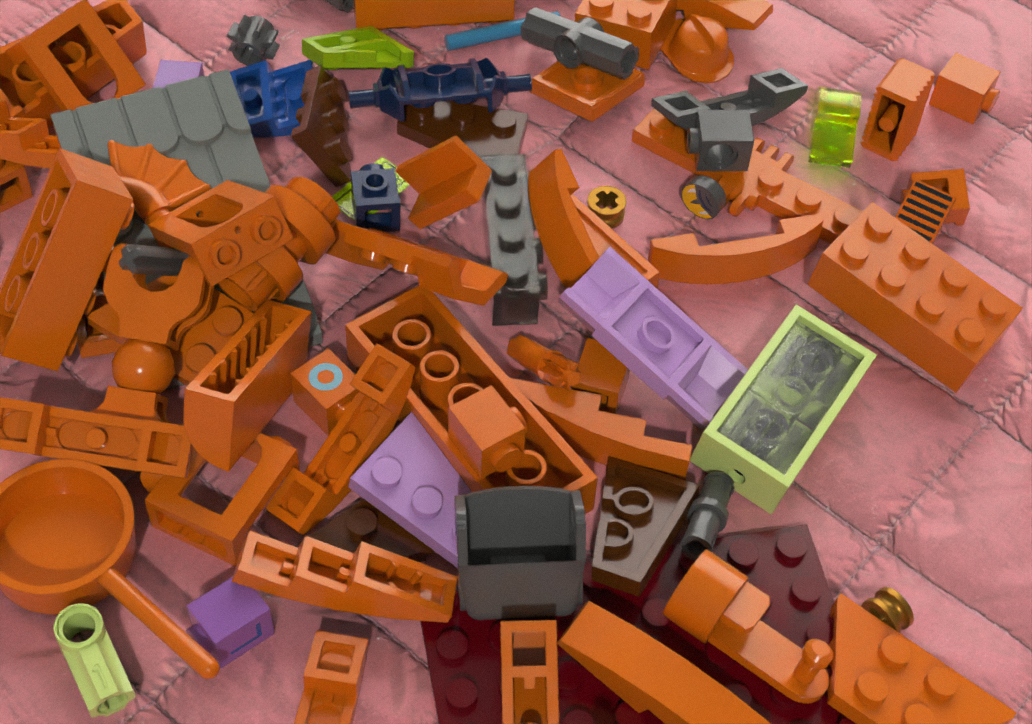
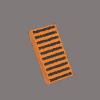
[895,179,956,244]

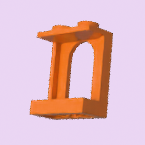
[5,0,147,111]
[148,180,294,287]
[144,433,300,567]

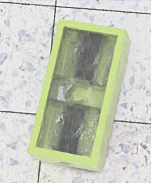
[690,304,877,515]

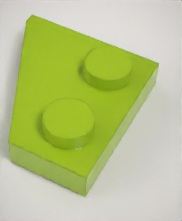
[302,26,414,70]

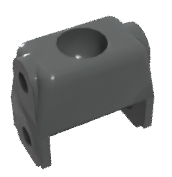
[454,486,586,620]

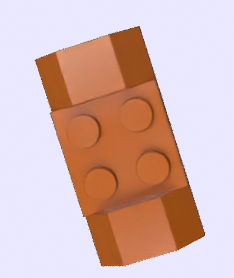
[326,220,509,306]

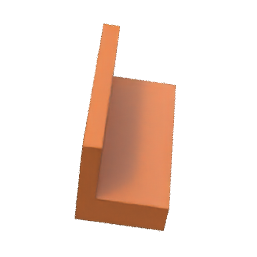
[395,135,492,229]

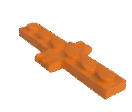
[632,108,863,244]

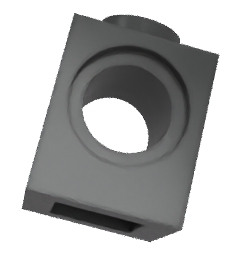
[687,110,754,171]

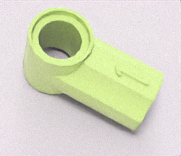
[53,603,136,718]

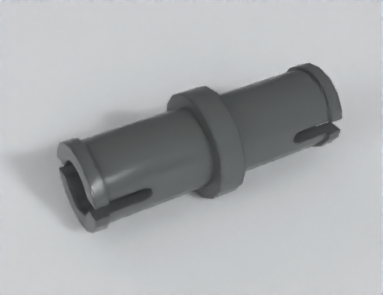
[680,471,735,561]

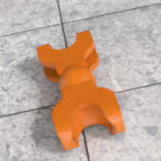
[89,243,214,492]

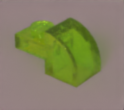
[808,86,861,168]

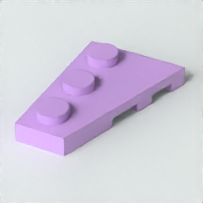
[348,412,472,568]

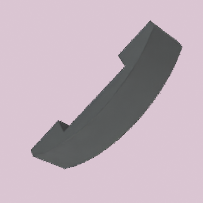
[651,68,808,130]

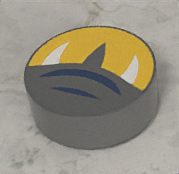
[681,175,727,219]

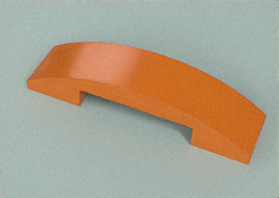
[528,149,599,289]
[648,214,824,285]
[265,343,416,535]
[0,397,193,479]
[294,630,368,724]

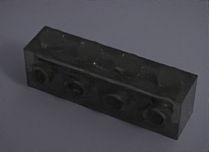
[481,154,548,326]

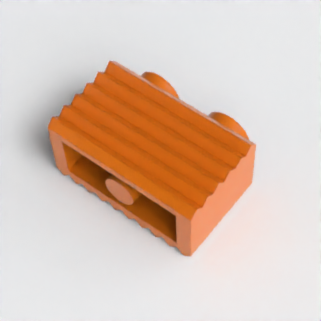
[860,58,935,161]

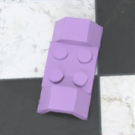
[558,247,748,429]

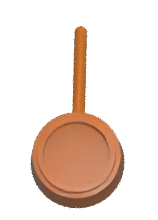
[0,459,220,679]

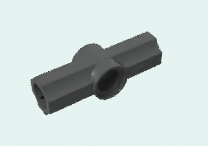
[521,7,639,80]

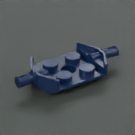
[348,58,532,121]

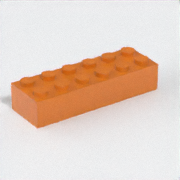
[345,285,598,514]

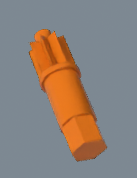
[506,335,582,391]

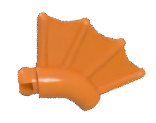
[107,140,211,225]

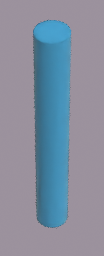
[444,11,560,51]

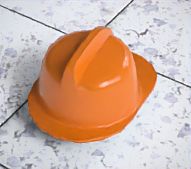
[660,14,734,83]

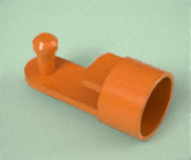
[662,549,833,704]

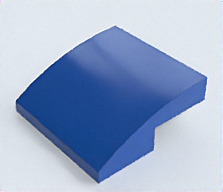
[230,60,315,138]

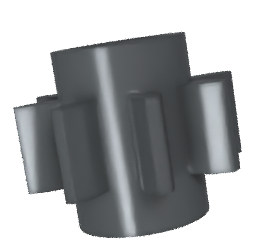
[227,15,280,66]

